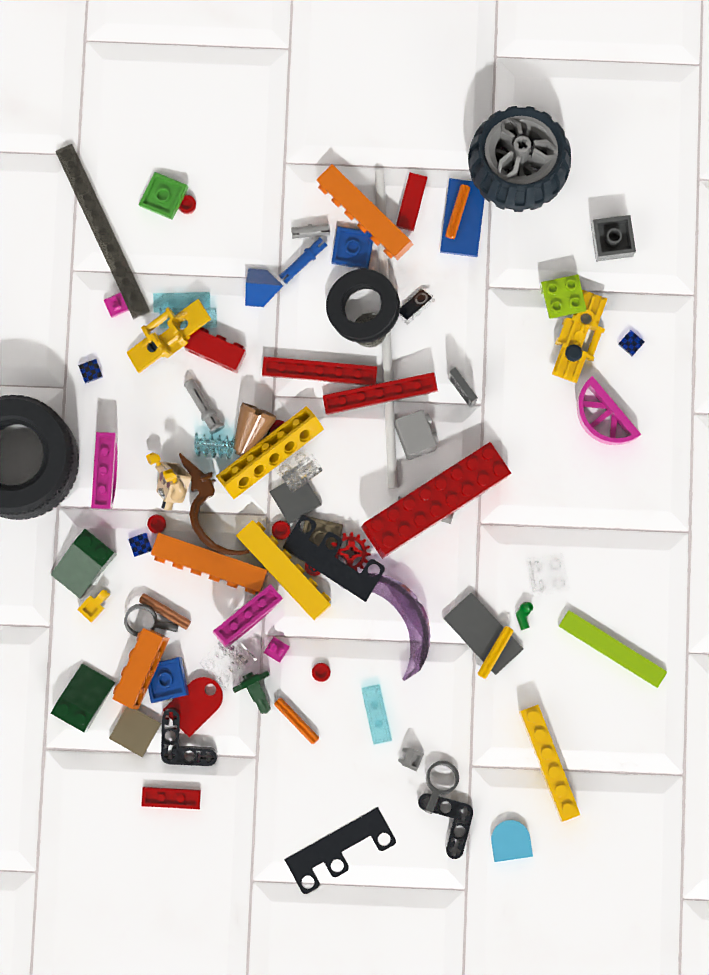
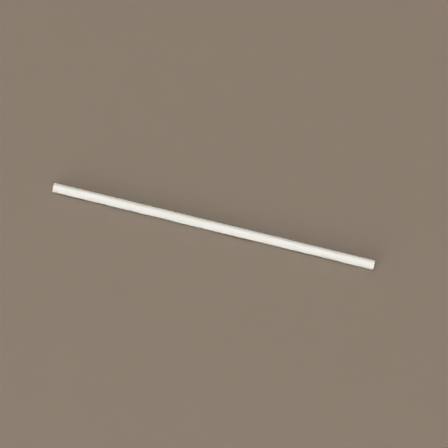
[375,170,397,489]

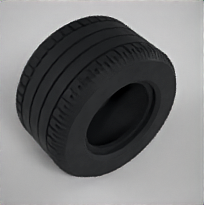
[0,395,79,520]

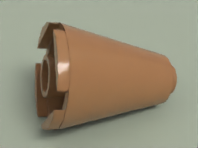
[233,402,277,456]

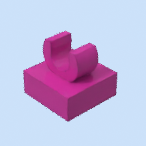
[103,292,129,318]
[263,636,290,663]

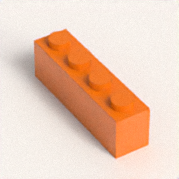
[112,628,170,709]

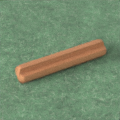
[139,593,191,630]

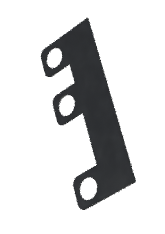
[282,515,385,602]
[284,807,396,894]

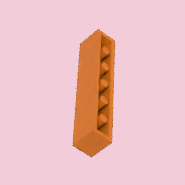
[316,164,414,261]
[151,533,268,595]

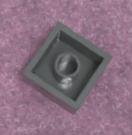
[591,215,636,262]

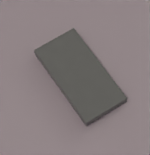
[443,592,524,675]

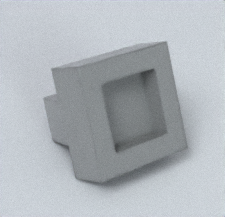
[398,747,424,772]

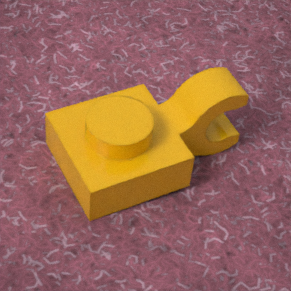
[77,589,111,623]

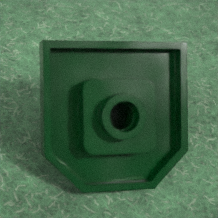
[232,670,271,714]

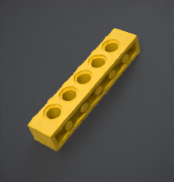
[216,406,324,500]

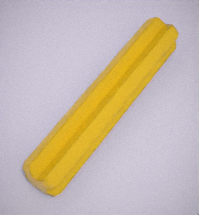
[477,626,514,679]

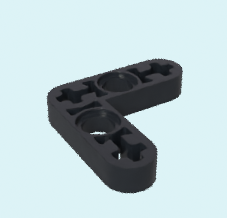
[161,707,218,766]
[418,793,473,859]

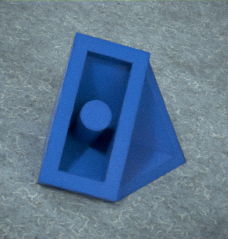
[245,268,283,308]

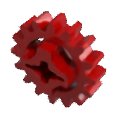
[330,532,371,572]

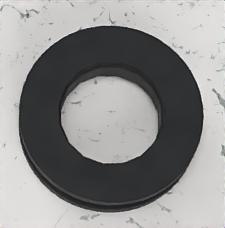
[326,269,400,343]

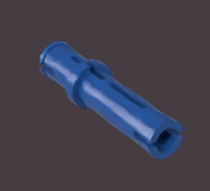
[278,237,328,285]

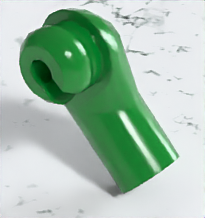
[516,602,534,631]

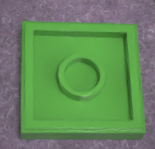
[138,172,189,220]

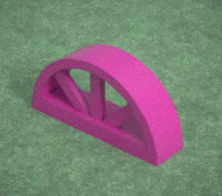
[577,376,641,445]
[91,432,118,509]
[212,584,283,648]

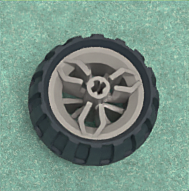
[468,106,571,212]

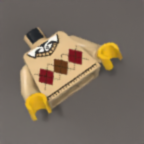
[146,452,192,510]

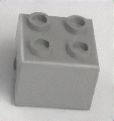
[395,410,439,460]

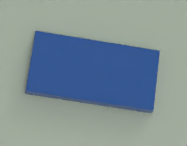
[440,178,485,258]

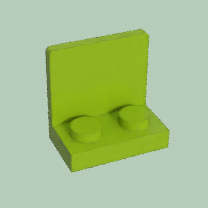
[540,274,586,319]

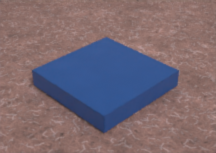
[331,226,373,269]
[148,657,189,703]

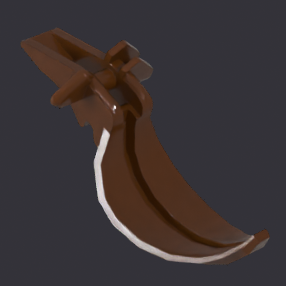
[179,453,250,555]

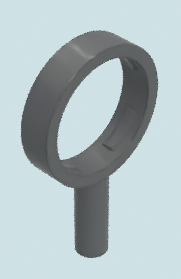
[124,604,179,637]
[425,761,459,814]

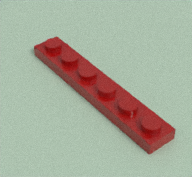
[262,357,377,386]
[322,372,439,415]

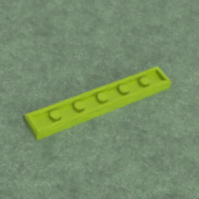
[558,610,667,688]

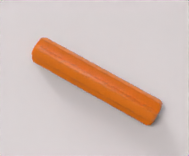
[445,184,470,239]
[274,698,319,744]

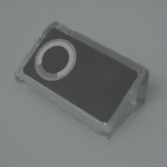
[399,287,435,325]

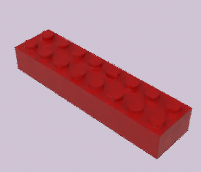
[361,442,512,559]

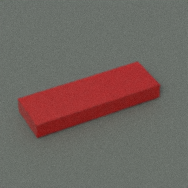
[396,172,428,232]
[141,787,201,810]

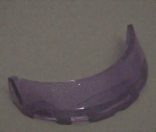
[339,573,431,682]

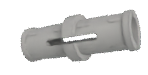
[291,223,330,239]

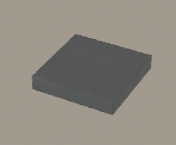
[448,367,478,407]
[269,472,322,525]

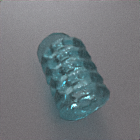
[194,432,234,459]

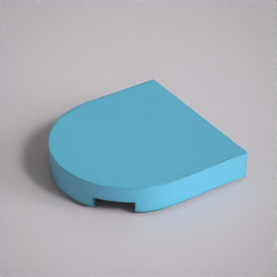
[491,820,533,862]

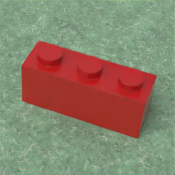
[184,327,247,374]

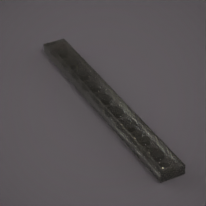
[55,144,150,320]

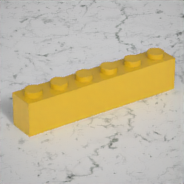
[236,520,331,621]
[519,705,581,822]

